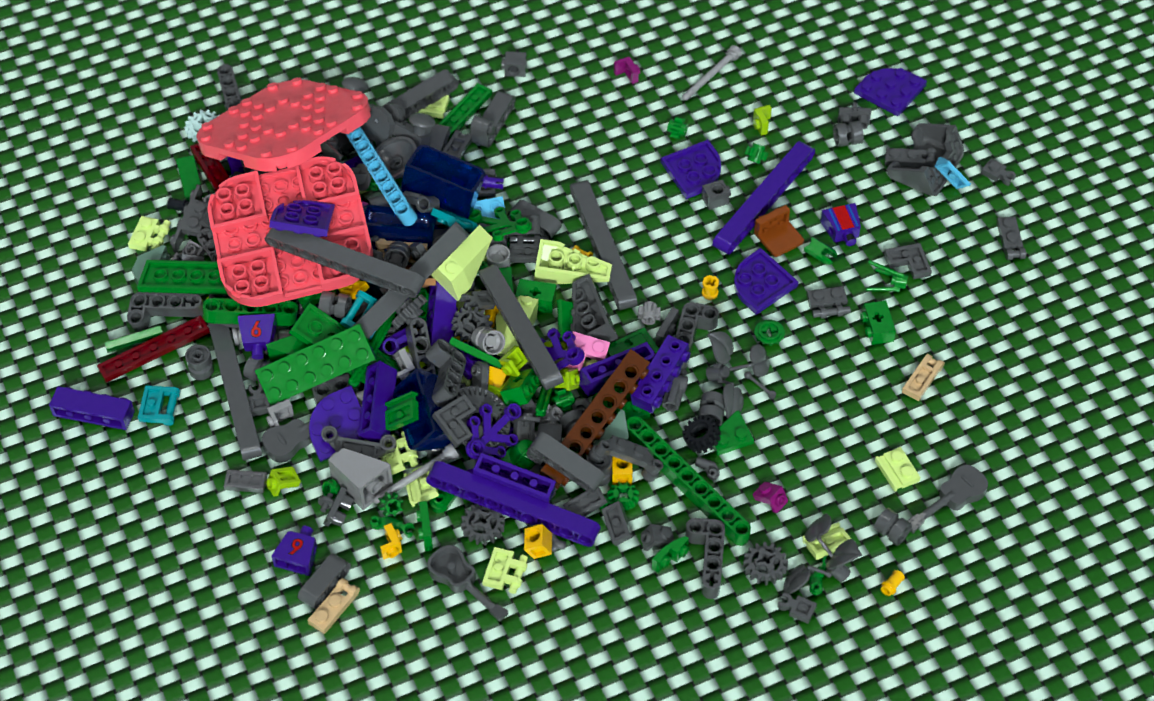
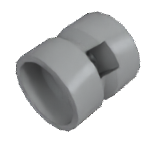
[486,244,511,268]
[471,326,505,355]

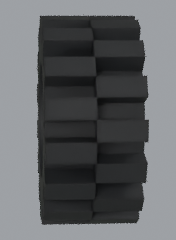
[682,415,721,453]

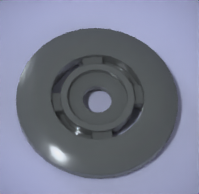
[445,386,510,449]

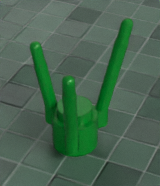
[866,260,908,292]

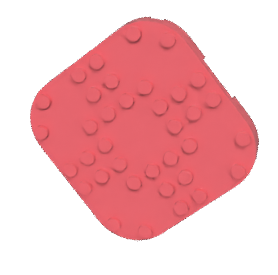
[196,77,371,172]
[208,156,373,307]

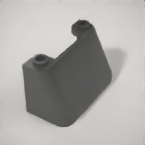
[887,123,964,196]

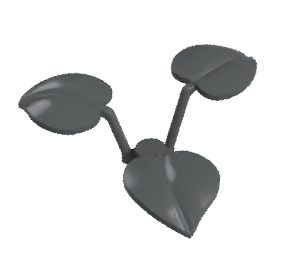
[706,331,770,419]
[784,513,862,594]

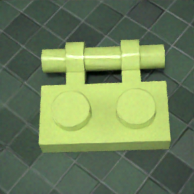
[128,216,171,252]
[381,430,418,475]
[482,547,528,594]

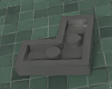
[884,243,932,279]
[432,394,476,448]

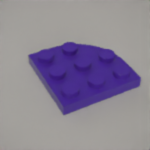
[854,68,927,117]
[661,140,721,199]
[269,200,335,237]
[734,248,799,315]
[309,386,365,462]

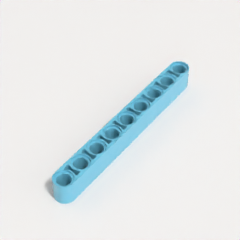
[346,126,417,226]

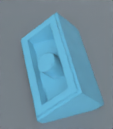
[935,157,971,189]

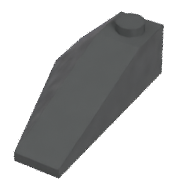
[571,274,619,342]

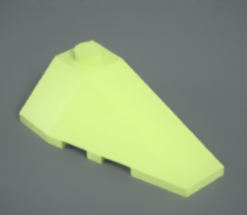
[431,225,493,301]
[534,239,612,284]
[495,295,539,357]

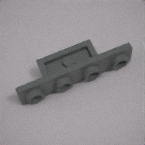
[170,184,208,253]

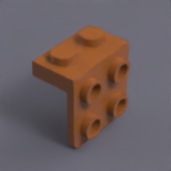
[754,205,804,257]

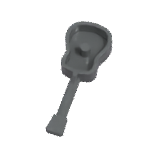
[262,419,311,463]
[908,465,988,533]
[427,545,508,621]

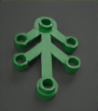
[467,207,532,242]

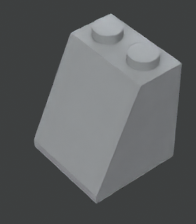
[328,448,393,510]

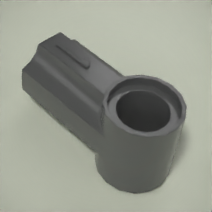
[404,191,440,213]
[662,375,688,412]

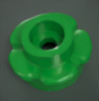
[322,479,340,499]

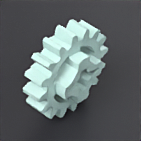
[185,110,219,142]

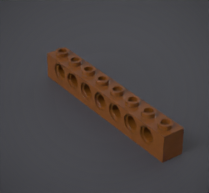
[539,349,650,489]

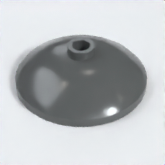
[376,136,418,180]

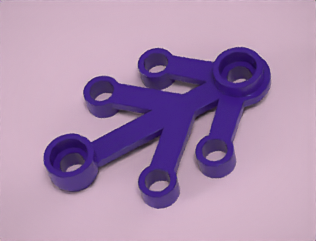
[531,328,585,373]
[466,403,521,460]

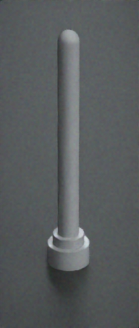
[682,45,742,101]
[373,443,459,504]

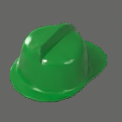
[501,439,536,470]

